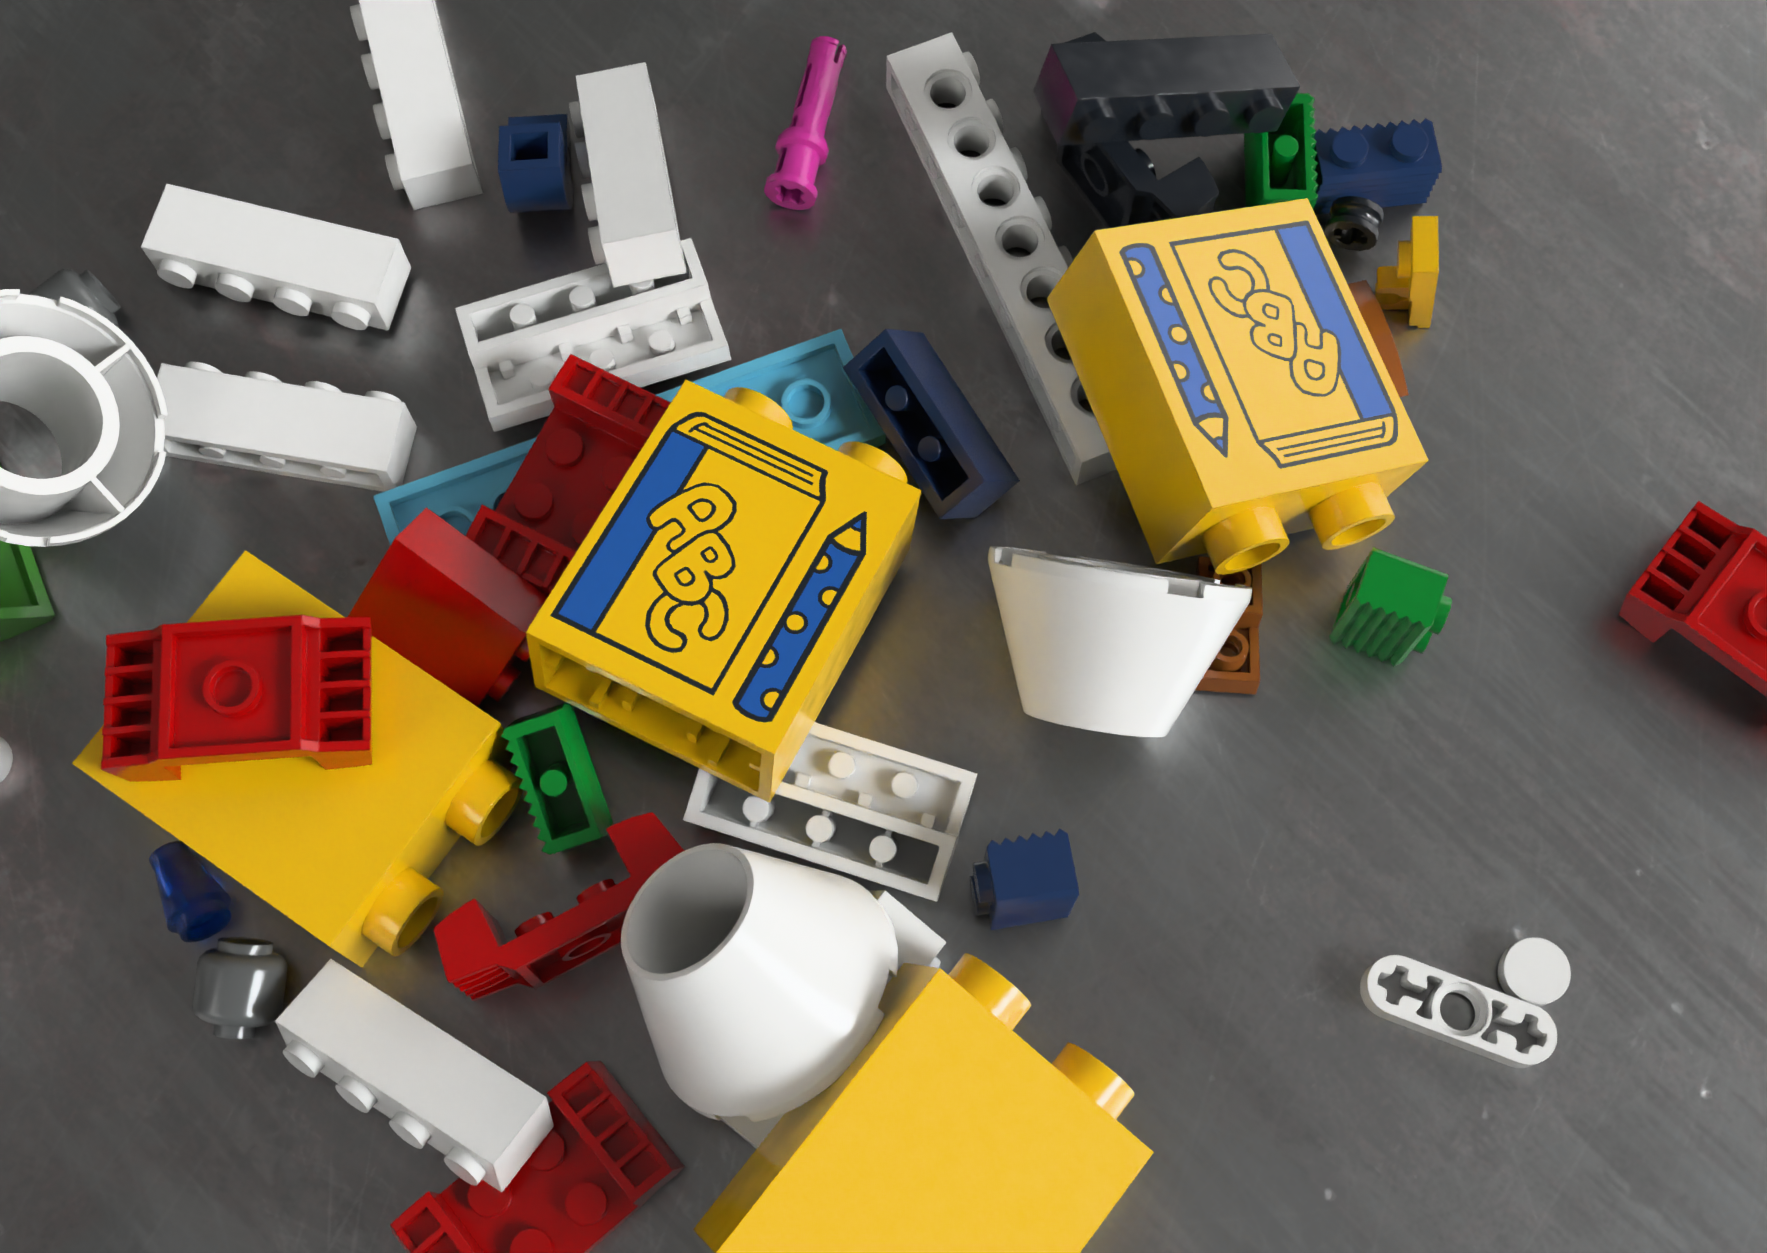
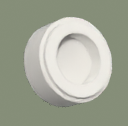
[1497,937,1571,1007]

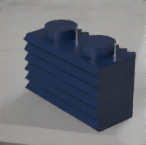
[1313,118,1442,215]
[970,829,1079,930]

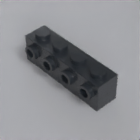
[1033,33,1300,146]

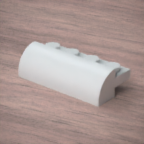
[455,238,731,432]
[683,722,978,902]

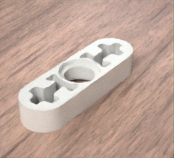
[1360,955,1557,1068]

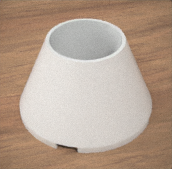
[0,289,168,547]
[988,546,1252,737]
[621,843,898,1122]

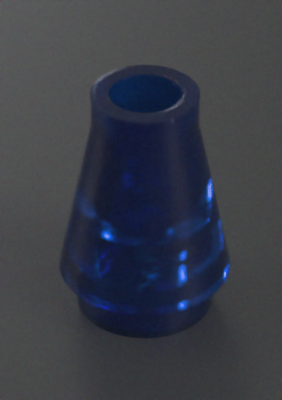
[149,841,232,943]

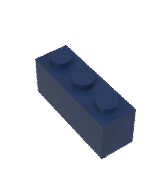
[843,329,1020,519]

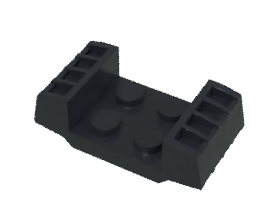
[1041,32,1219,229]

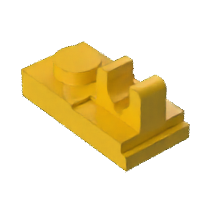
[1375,216,1439,328]

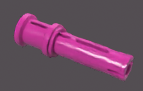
[764,36,847,210]

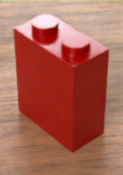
[348,507,548,707]

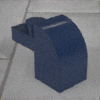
[498,114,574,213]

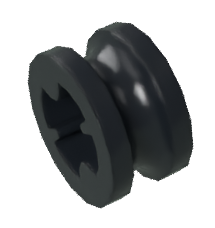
[1324,196,1384,251]

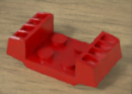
[465,354,671,596]
[1619,501,1767,726]
[101,615,372,782]
[434,812,684,1001]
[390,1061,685,1253]

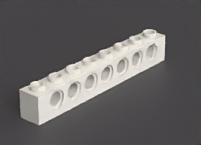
[886,32,1117,485]

